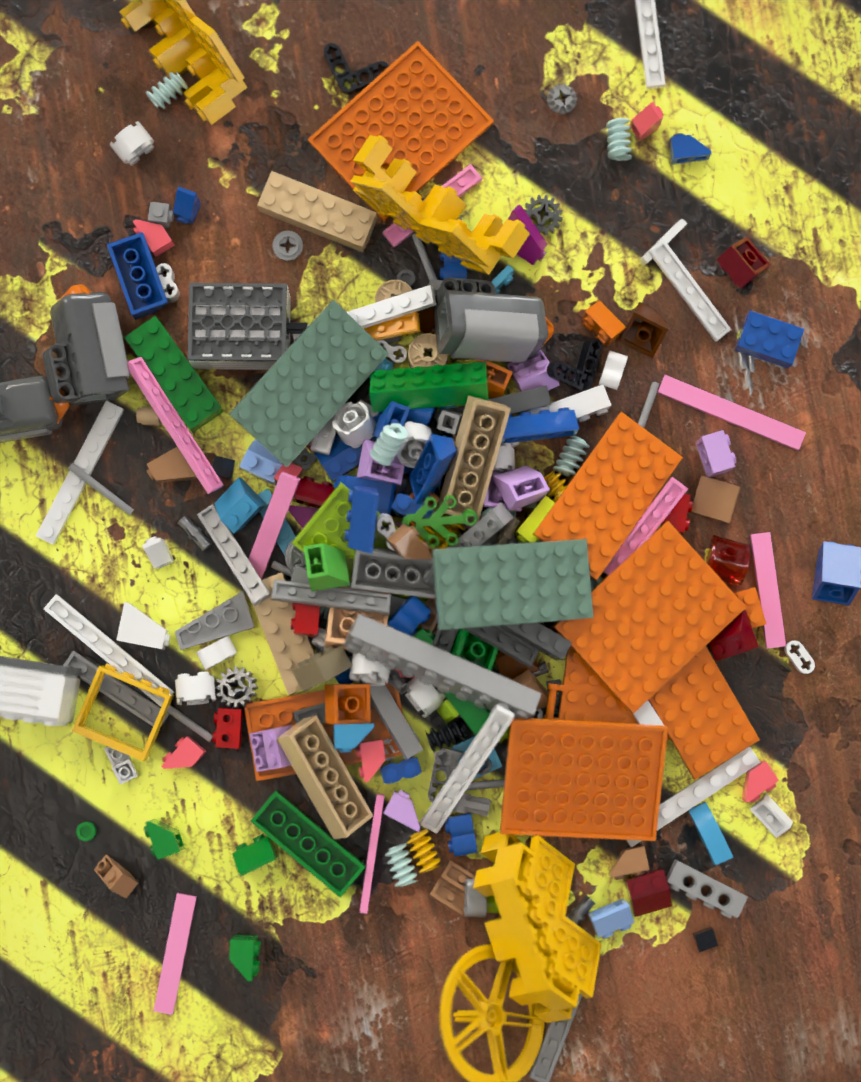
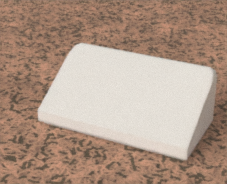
[750,794,793,838]

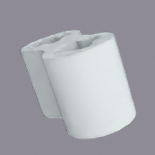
[156,263,180,302]
[377,340,407,363]
[599,351,628,390]
[376,514,396,551]
[196,636,238,670]

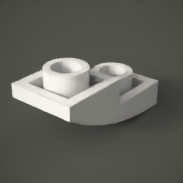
[104,739,138,785]

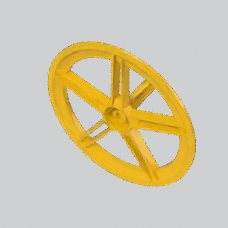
[440,944,545,1082]

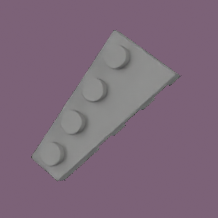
[175,591,255,650]

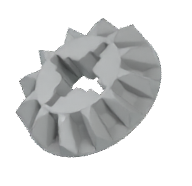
[547,84,577,114]
[273,231,303,261]

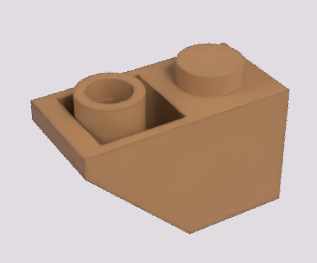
[386,524,432,559]
[608,845,649,880]
[94,855,138,898]

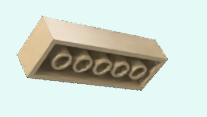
[257,171,377,253]
[437,396,511,521]
[252,572,315,695]
[276,715,373,839]

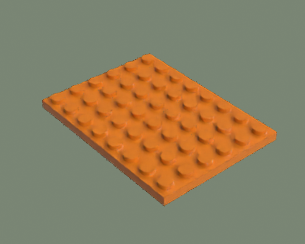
[308,41,494,222]
[553,521,746,714]
[500,718,668,841]

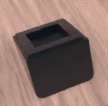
[212,456,235,479]
[692,927,718,952]

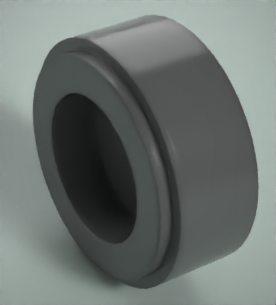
[397,269,416,288]

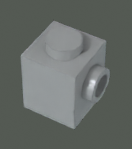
[148,202,174,229]
[437,409,463,434]

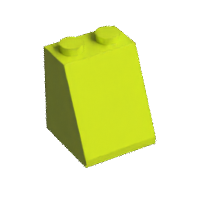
[515,496,555,543]

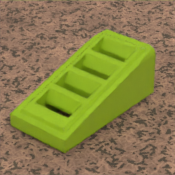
[436,699,459,723]

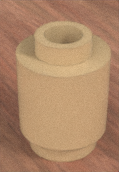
[136,406,162,426]

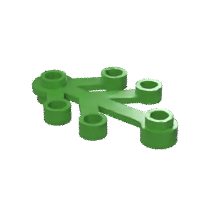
[402,495,478,548]

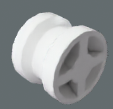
[311,628,326,650]

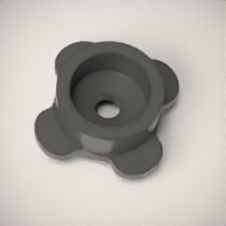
[293,448,316,471]

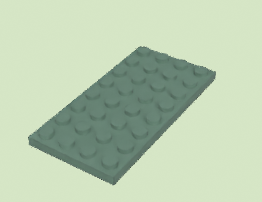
[229,300,389,467]
[432,539,594,630]

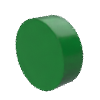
[76,821,97,842]

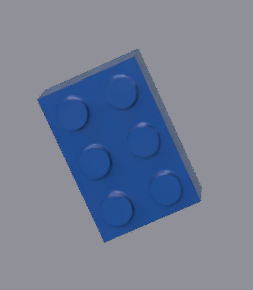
[734,310,804,369]

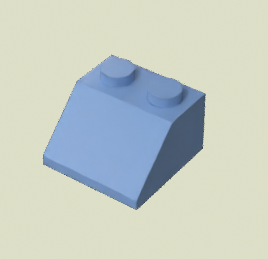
[239,439,282,486]
[588,898,635,939]

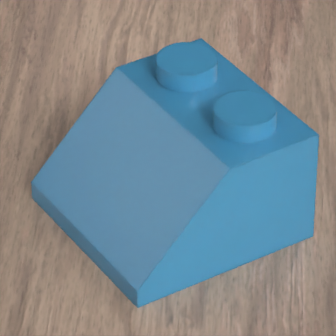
[214,477,266,534]
[334,723,375,752]

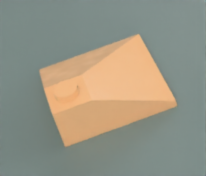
[324,586,390,650]

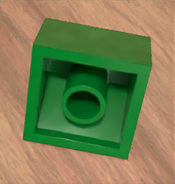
[232,834,279,877]

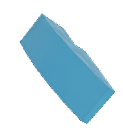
[688,802,733,865]

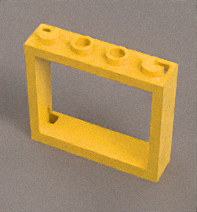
[72,664,174,761]

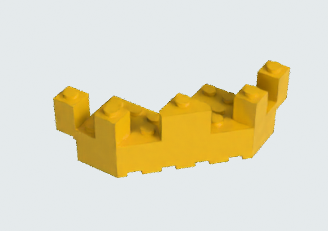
[114,0,247,125]
[350,135,530,275]
[473,832,602,1023]

